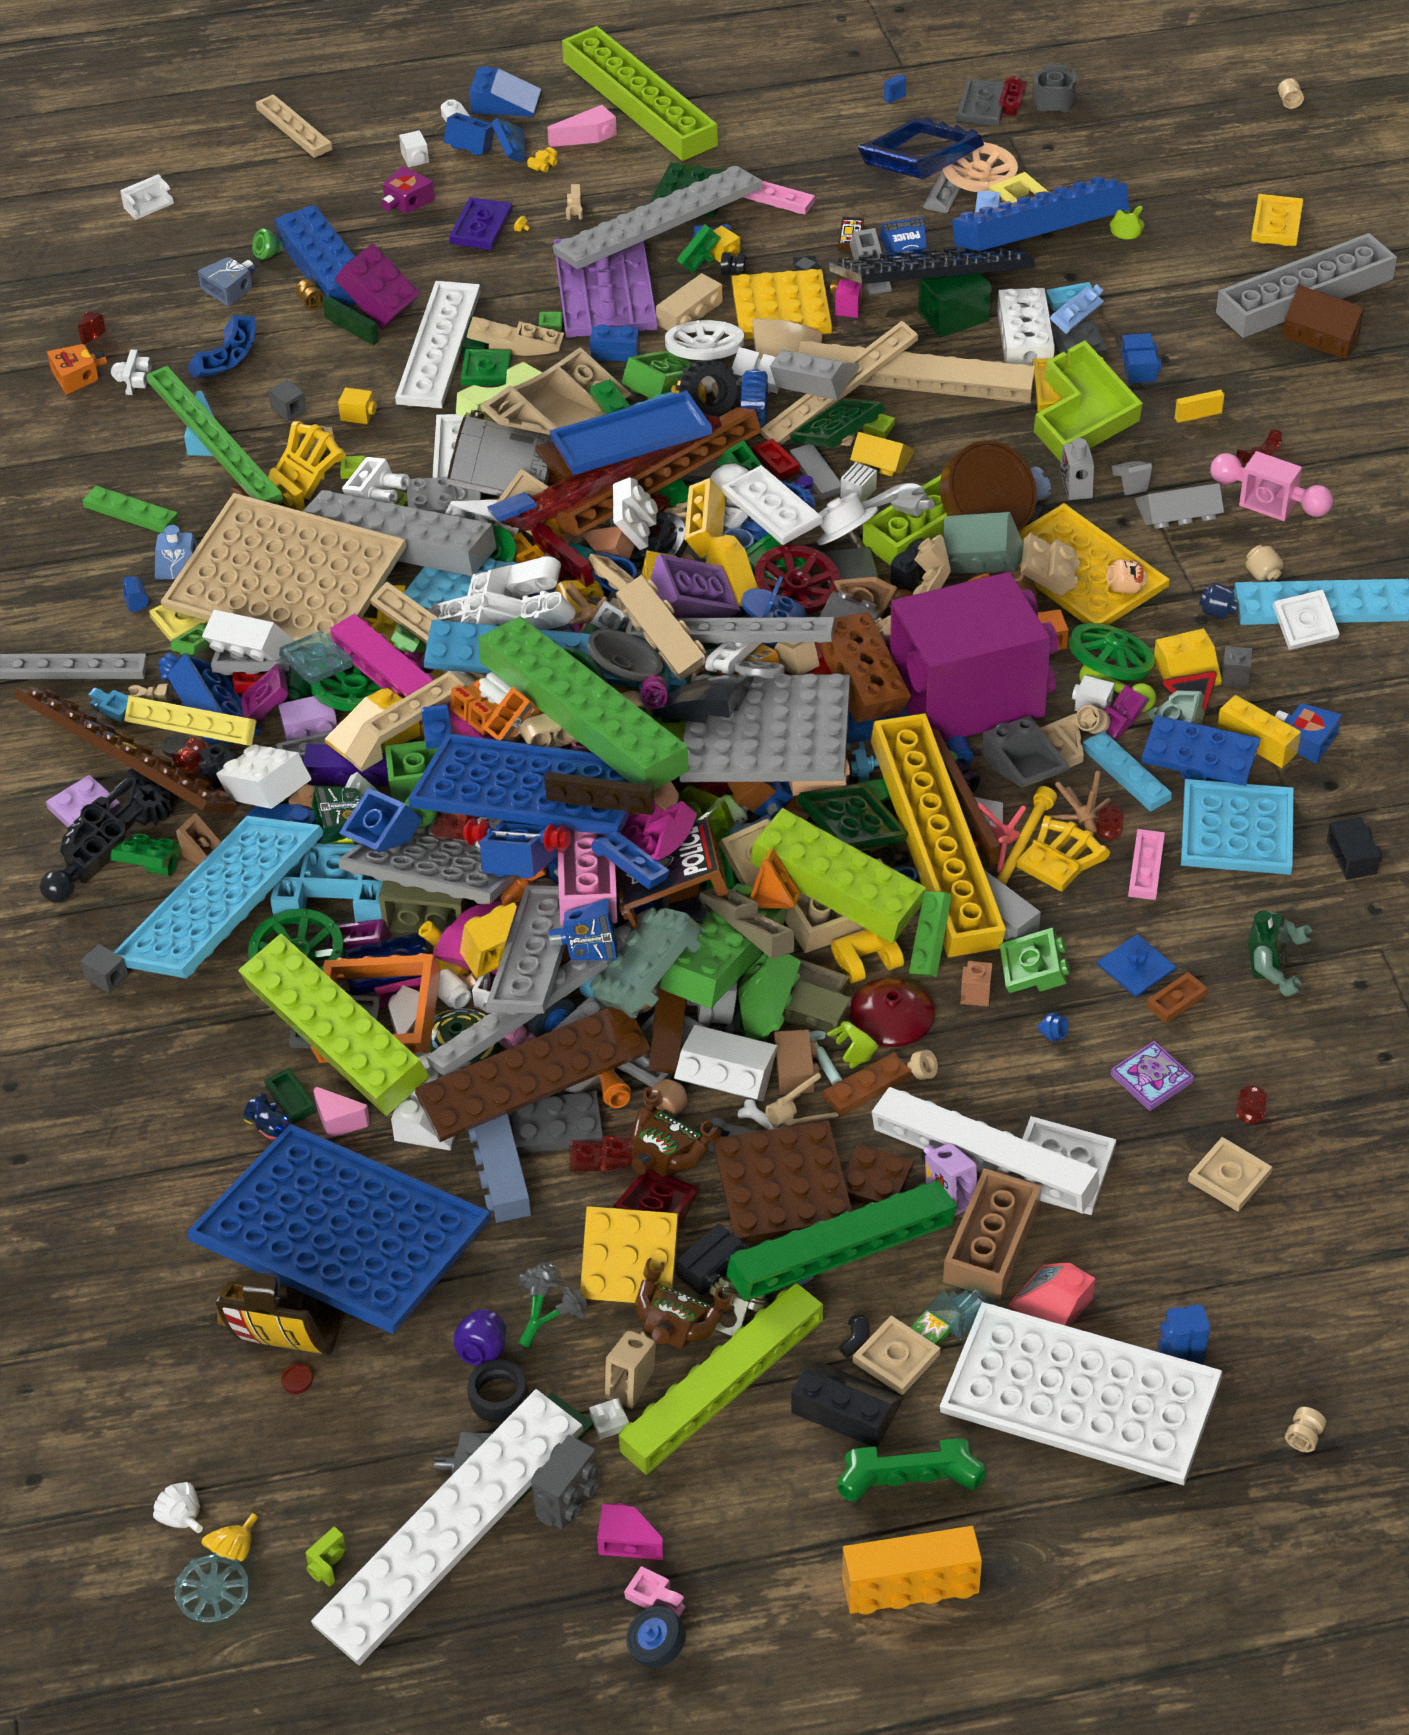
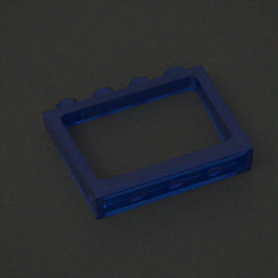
[858,118,984,180]

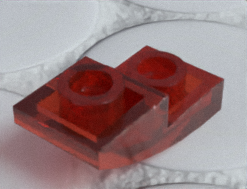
[569,1136,632,1172]

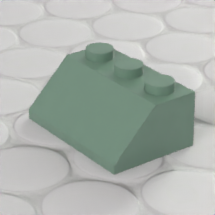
[943,512,1024,574]

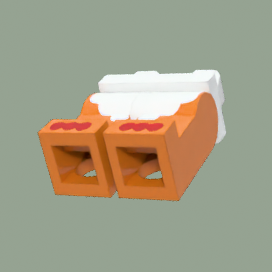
[450,672,512,736]

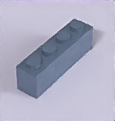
[468,1114,531,1223]

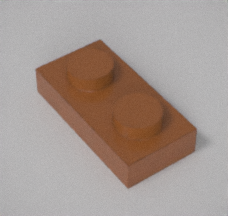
[1146,972,1208,1024]

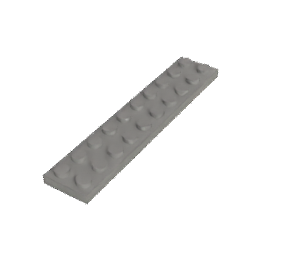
[553,166,763,269]

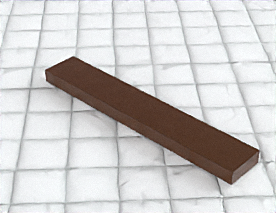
[932,728,1000,865]

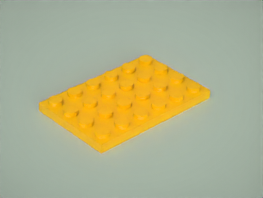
[1017,503,1170,625]

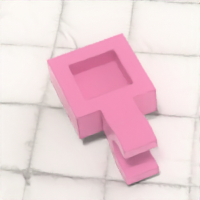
[624,1566,686,1617]

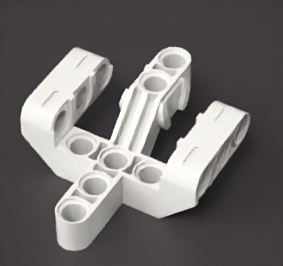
[428,556,576,630]

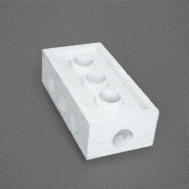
[997,288,1054,366]

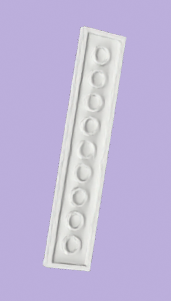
[311,1389,584,1666]

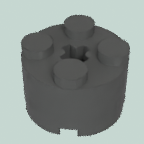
[1032,64,1077,112]

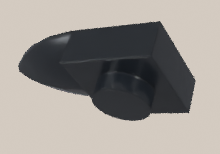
[670,897,707,924]

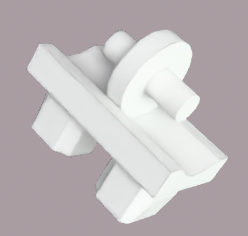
[111,350,152,395]

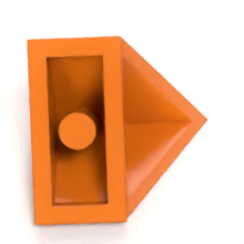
[749,848,801,909]

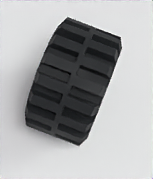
[676,360,741,421]

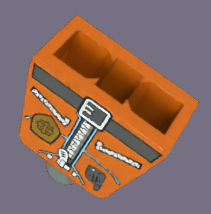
[482,687,542,744]

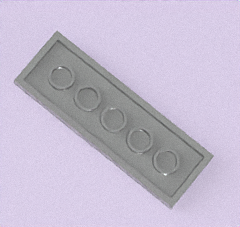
[487,885,566,1014]

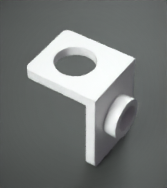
[472,973,492,1013]

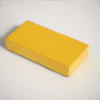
[1175,390,1224,423]

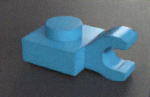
[88,688,129,722]
[846,742,869,784]

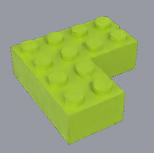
[1034,340,1143,462]

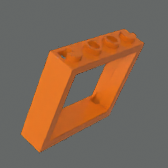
[311,953,441,1063]

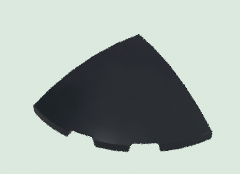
[653,674,753,723]

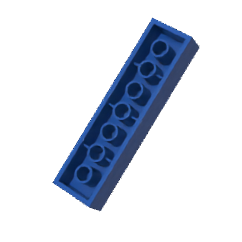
[952,177,1129,251]

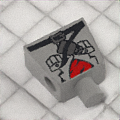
[1060,438,1094,500]

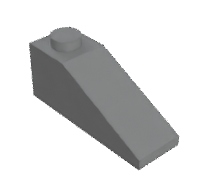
[849,228,892,296]
[984,870,1041,941]

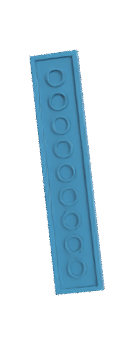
[424,620,688,691]

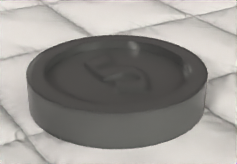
[161,734,188,757]

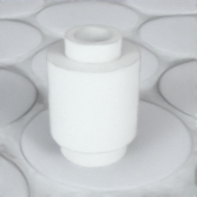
[437,969,471,1009]

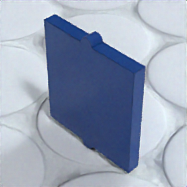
[487,492,537,522]

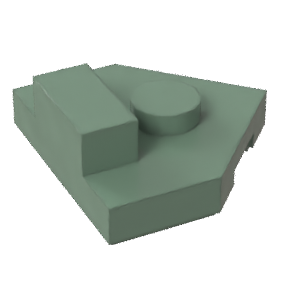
[1147,691,1205,725]

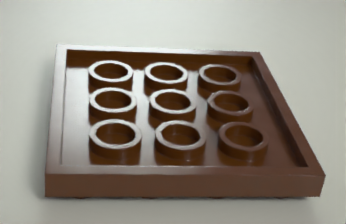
[713,1120,852,1243]

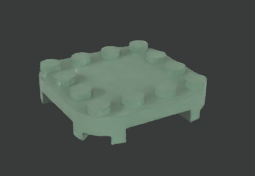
[589,908,705,1018]

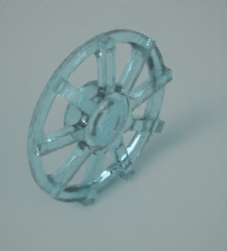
[175,1553,249,1622]

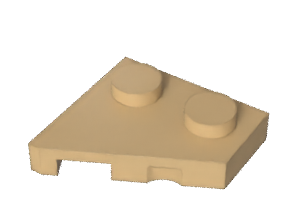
[1040,713,1084,768]

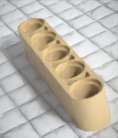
[520,691,652,748]

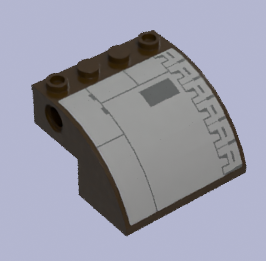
[446,410,552,496]

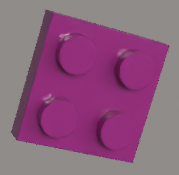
[241,663,288,722]

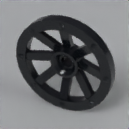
[629,512,688,577]

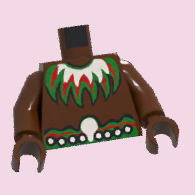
[631,1086,721,1177]
[635,1258,733,1348]

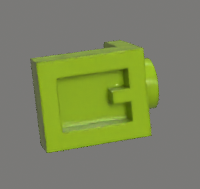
[305,1527,346,1587]

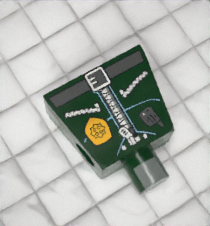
[311,786,361,844]

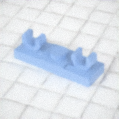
[1049,284,1104,334]

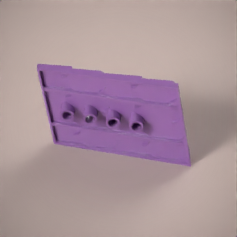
[554,239,657,338]

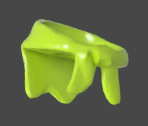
[1110,206,1145,239]
[827,1021,878,1069]

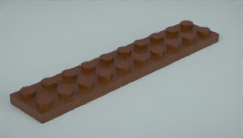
[14,687,238,814]

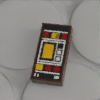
[838,217,864,251]

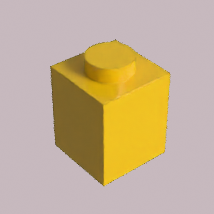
[710,226,740,263]
[338,387,377,424]

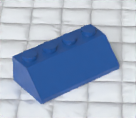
[167,653,262,746]

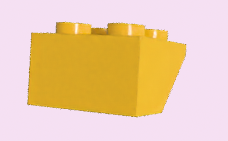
[460,902,517,979]

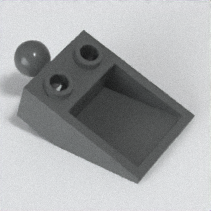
[982,715,1069,788]

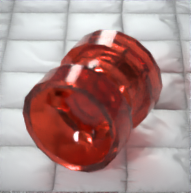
[172,737,207,773]

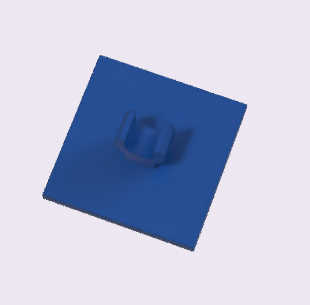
[1097,934,1177,997]

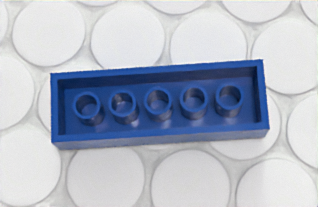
[274,205,357,307]

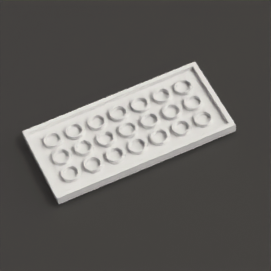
[940,1302,1222,1485]

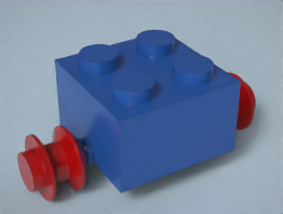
[463,818,572,879]

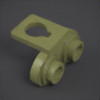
[709,1277,769,1336]

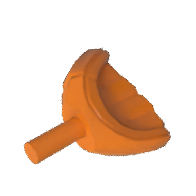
[501,868,546,906]

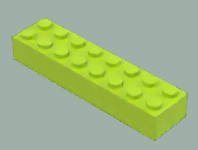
[238,934,430,1116]

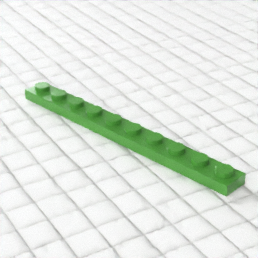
[146,366,283,504]

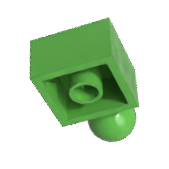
[385,741,439,827]

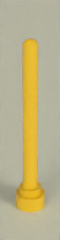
[997,786,1057,885]

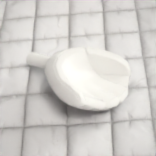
[153,1482,203,1533]

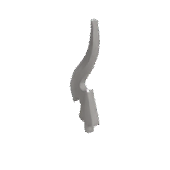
[861,483,935,516]

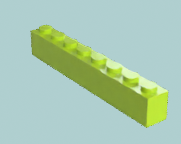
[619,1283,823,1475]

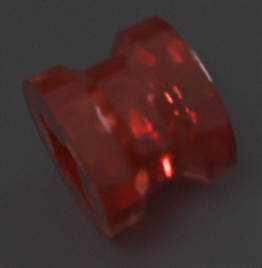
[1096,805,1124,840]
[1236,1086,1268,1123]

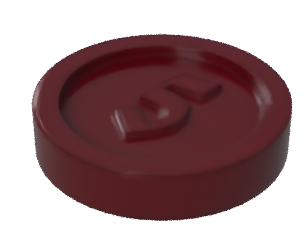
[281,1364,313,1394]

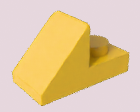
[268,468,305,511]

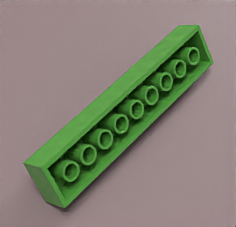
[478,616,689,790]

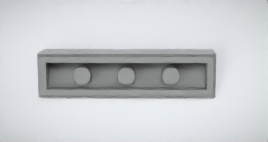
[923,154,973,213]

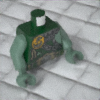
[1248,910,1313,996]

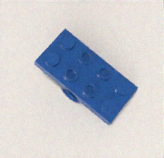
[1142,715,1260,786]

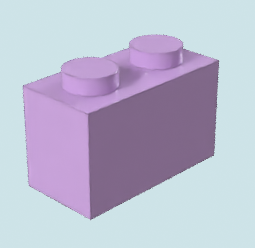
[278,696,337,741]

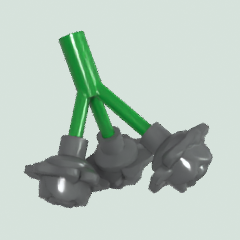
[518,1262,588,1348]

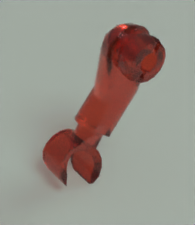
[1236,429,1282,464]

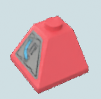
[1007,1263,1095,1327]

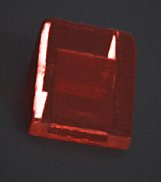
[78,312,106,344]

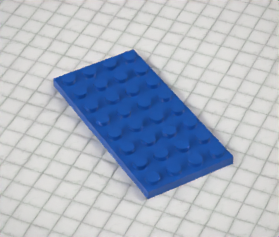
[408,733,631,835]

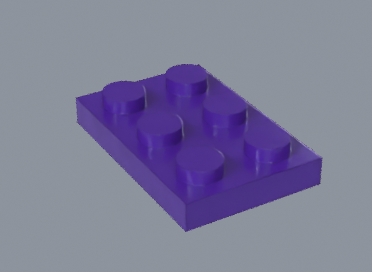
[449,197,512,250]

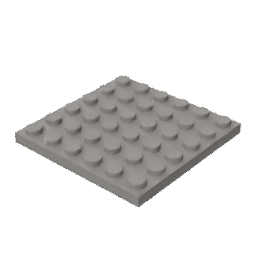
[680,674,850,782]
[339,811,519,904]

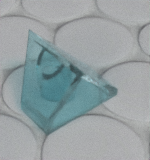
[923,1290,997,1339]

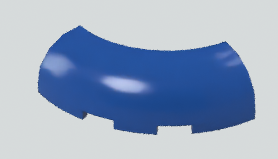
[187,315,256,378]

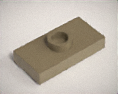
[794,958,849,993]

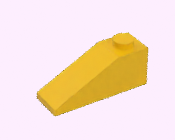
[706,535,758,606]

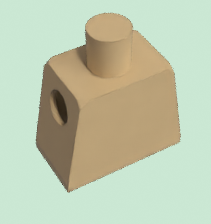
[604,1331,656,1409]

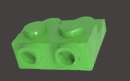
[999,928,1070,993]

